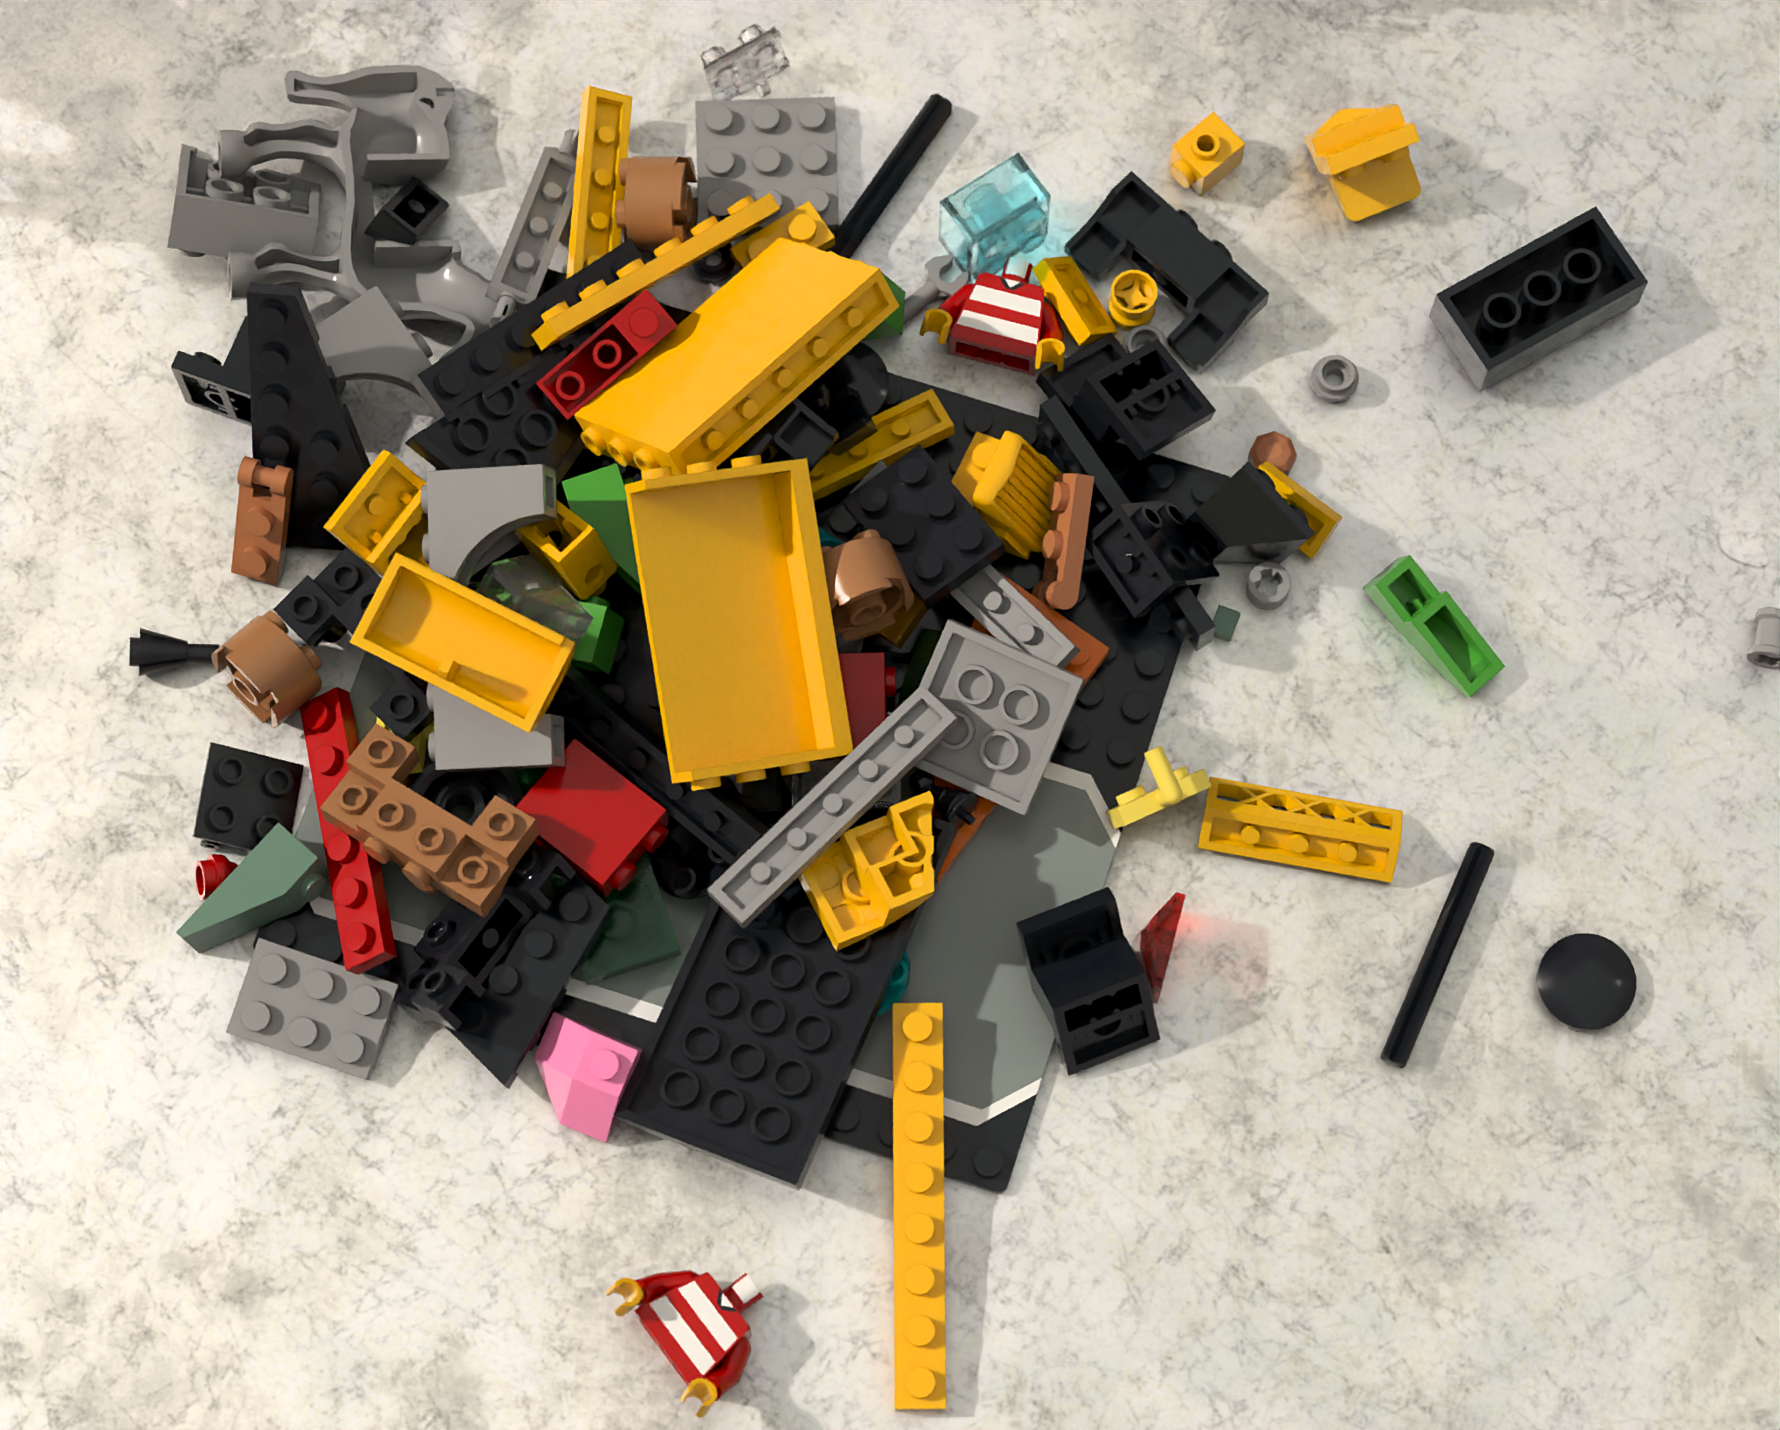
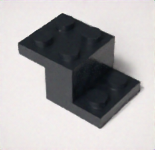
[171,316,346,426]
[1035,333,1216,461]
[1016,887,1160,1076]

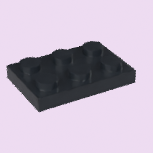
[842,444,1006,609]

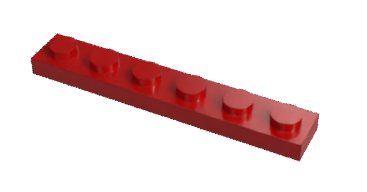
[300,687,397,975]

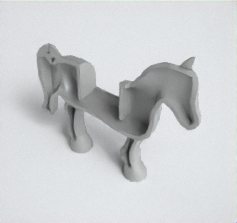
[218,65,516,360]

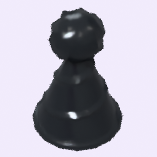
[909,770,978,830]

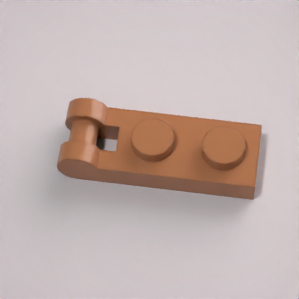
[231,456,294,585]
[1032,473,1095,610]

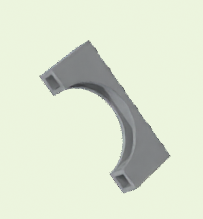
[316,285,522,578]
[421,464,565,772]

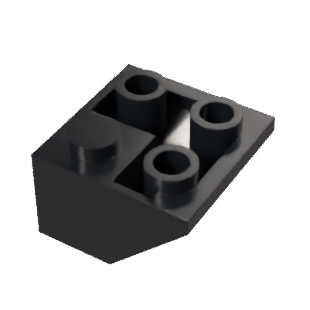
[1186,461,1315,564]

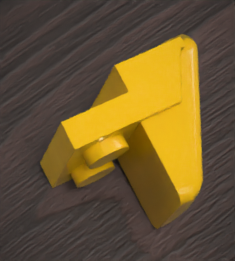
[1304,104,1421,221]
[951,430,1062,560]
[323,450,429,576]

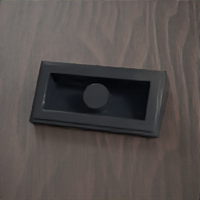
[364,176,450,245]

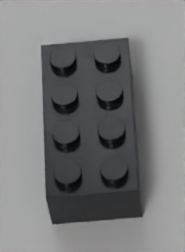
[1429,206,1648,392]

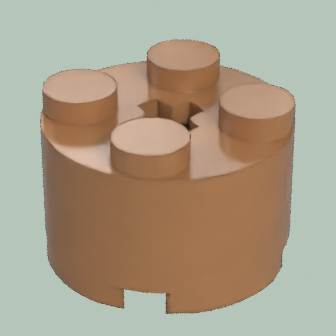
[616,156,698,251]
[821,529,914,641]
[211,610,322,728]

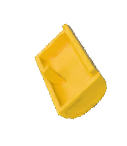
[350,553,576,733]

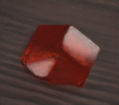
[1131,892,1186,1004]

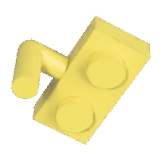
[1105,745,1212,829]

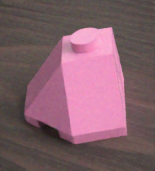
[534,1012,644,1143]

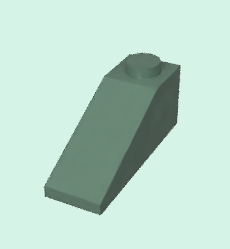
[176,822,329,953]

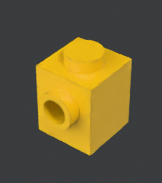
[1169,112,1245,197]

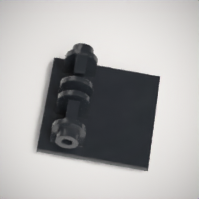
[192,742,304,851]

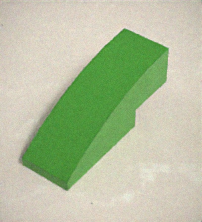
[1362,555,1505,697]

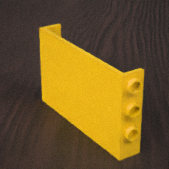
[574,237,900,476]
[624,455,853,791]

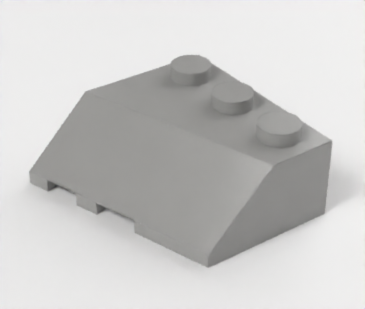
[167,144,320,261]

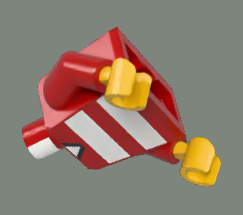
[919,257,1065,376]
[605,1270,763,1418]

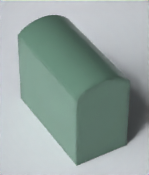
[1213,605,1241,642]

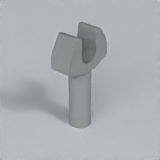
[903,255,969,325]

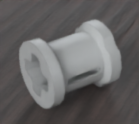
[1747,607,1780,669]

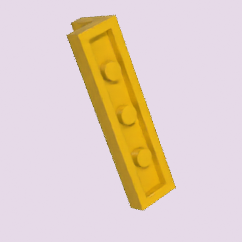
[1198,776,1403,883]

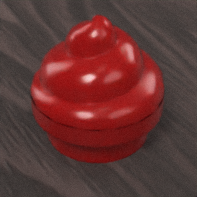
[195,854,238,900]

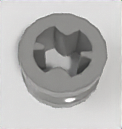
[1246,562,1291,611]

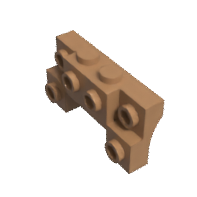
[320,723,540,918]

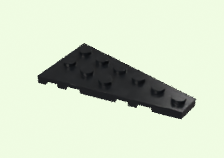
[246,282,371,550]
[405,296,637,487]

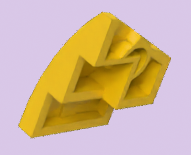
[798,791,934,951]

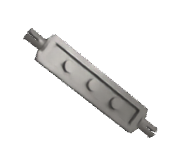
[485,129,579,326]

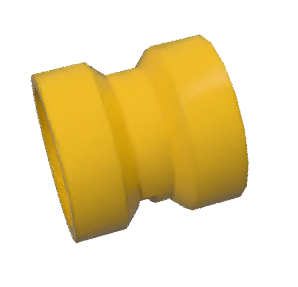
[1108,270,1158,331]

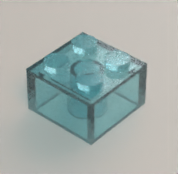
[939,152,1051,283]

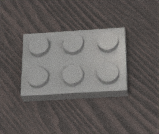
[226,938,402,1080]

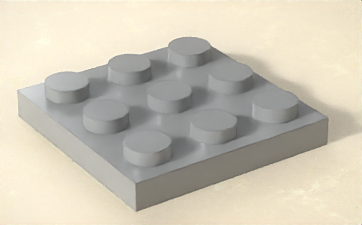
[695,97,839,235]
[915,619,1086,816]

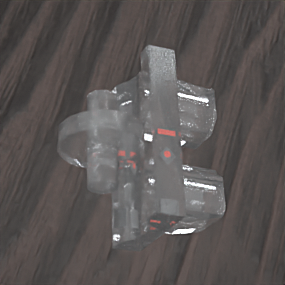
[700,24,790,101]

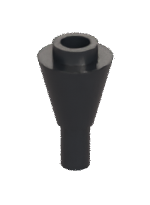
[129,628,220,676]

